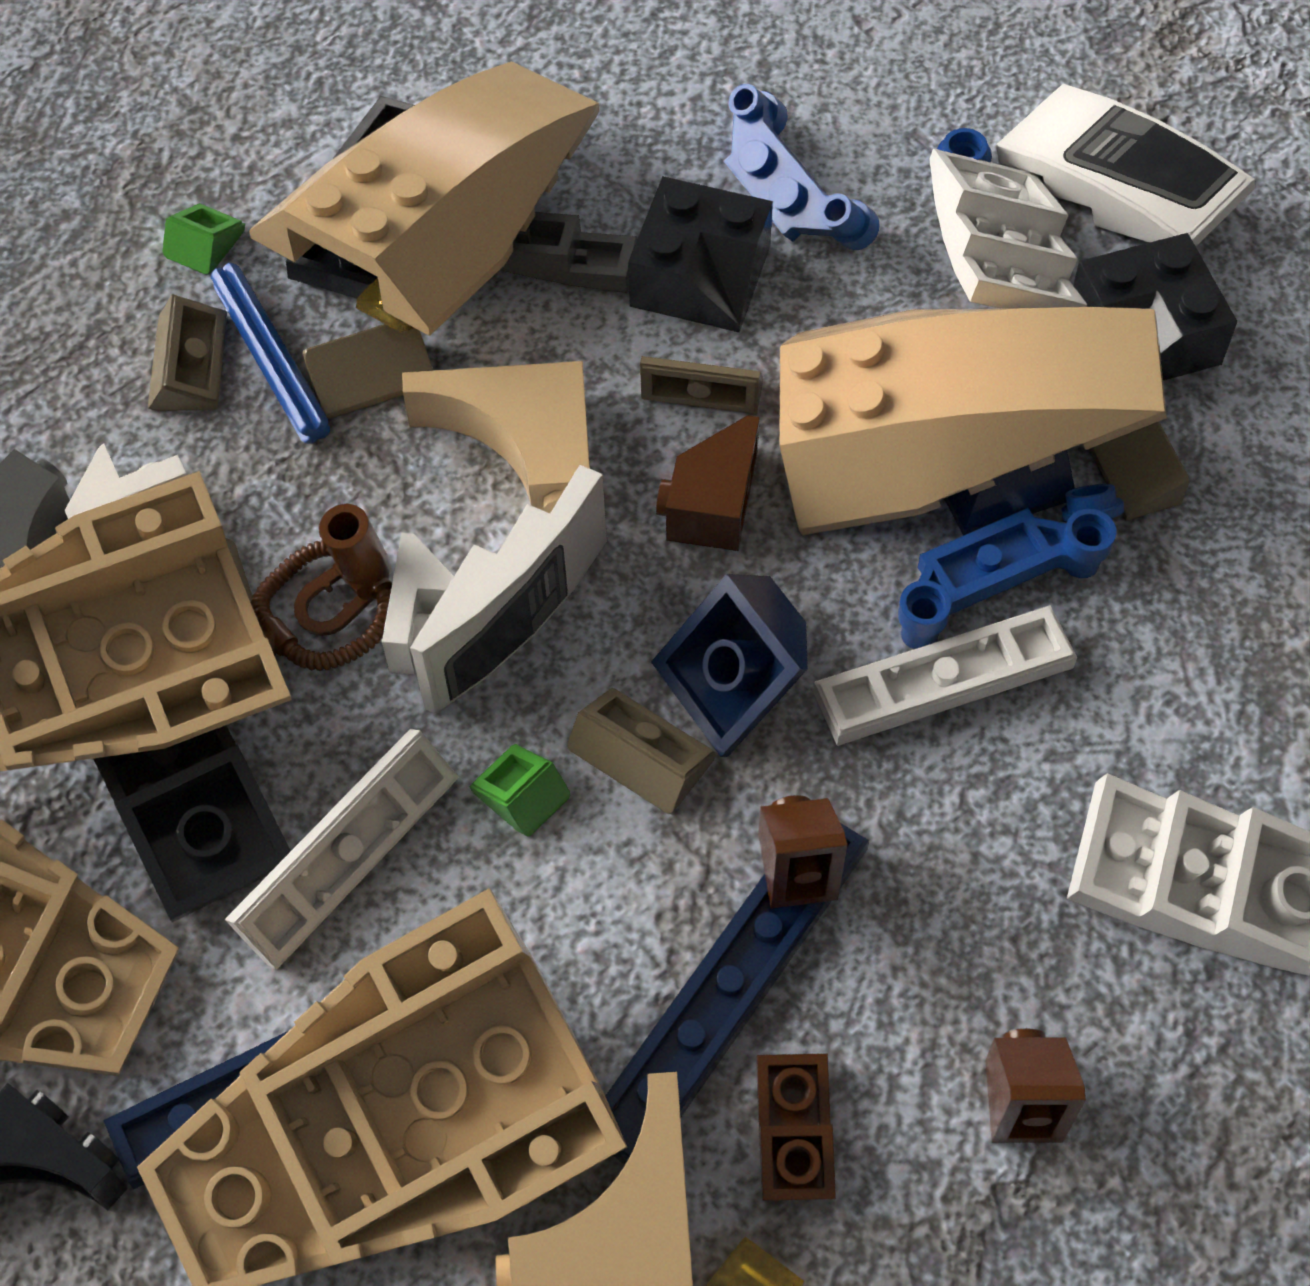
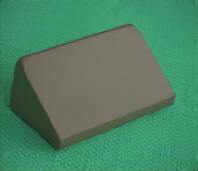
[148,294,227,411]
[303,319,433,419]
[640,356,763,414]
[1089,421,1189,521]
[567,688,717,813]

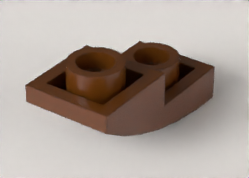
[756,1053,836,1201]

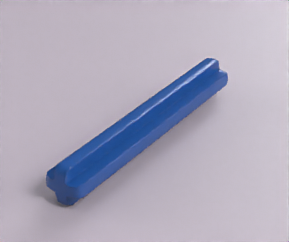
[211,263,330,444]

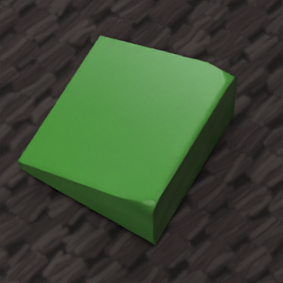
[162,203,245,274]
[469,744,570,837]

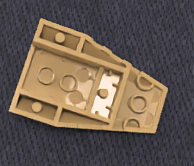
[249,61,600,336]
[780,307,1167,535]
[0,471,292,771]
[0,819,179,1076]
[137,888,627,1286]

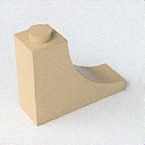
[402,361,590,513]
[496,1072,693,1286]

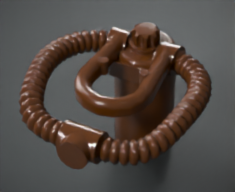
[250,503,392,671]

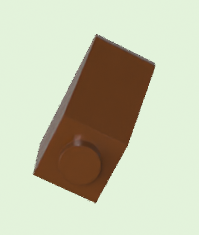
[656,415,760,551]
[758,795,847,909]
[985,1028,1086,1143]

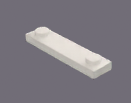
[813,605,1077,746]
[225,729,459,970]

